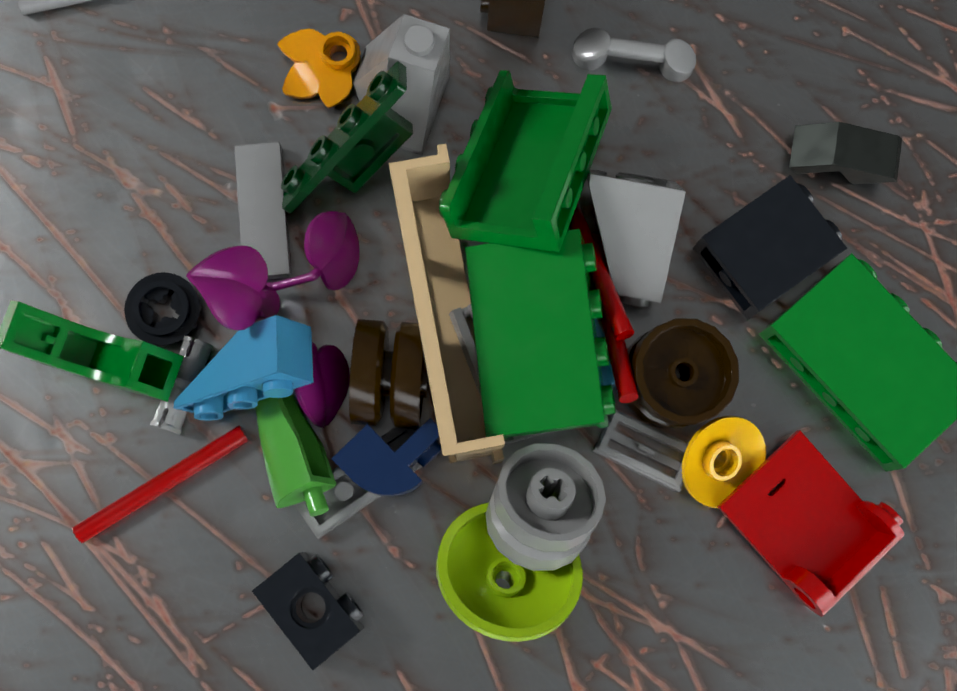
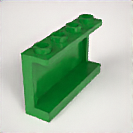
[439,70,612,252]
[465,229,616,441]
[759,253,957,472]

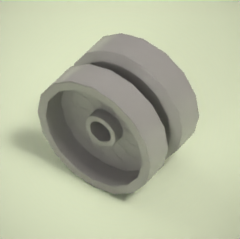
[485,443,606,571]

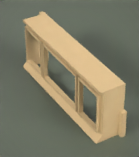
[388,144,505,465]

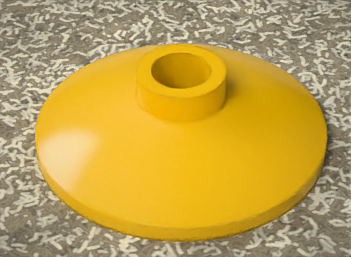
[682,415,766,508]

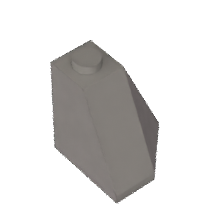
[352,14,450,155]
[587,170,686,307]

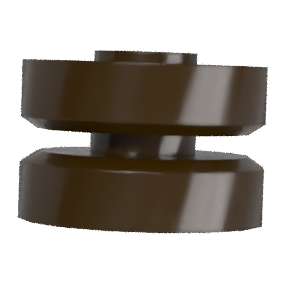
[627,318,739,428]
[349,319,428,429]

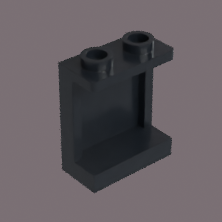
[693,175,847,320]

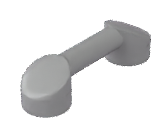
[572,28,696,82]

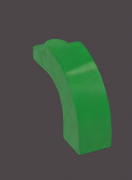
[0,300,184,402]

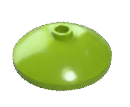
[436,502,583,642]

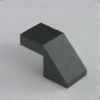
[789,122,902,184]

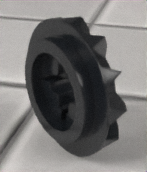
[124,272,202,347]

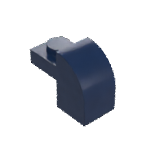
[331,418,442,497]

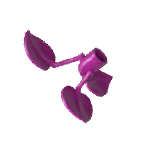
[186,211,360,428]

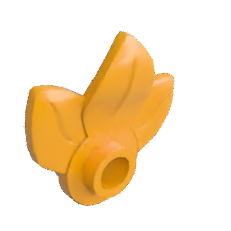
[277,28,361,108]

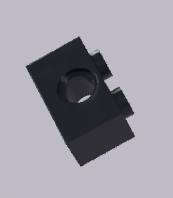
[252,552,364,670]

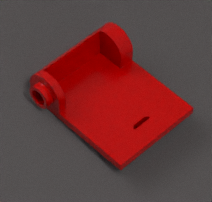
[717,430,904,617]

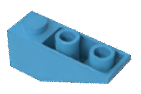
[174,315,314,421]

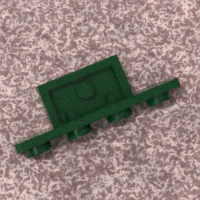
[281,61,413,214]

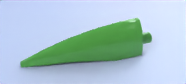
[255,394,337,517]

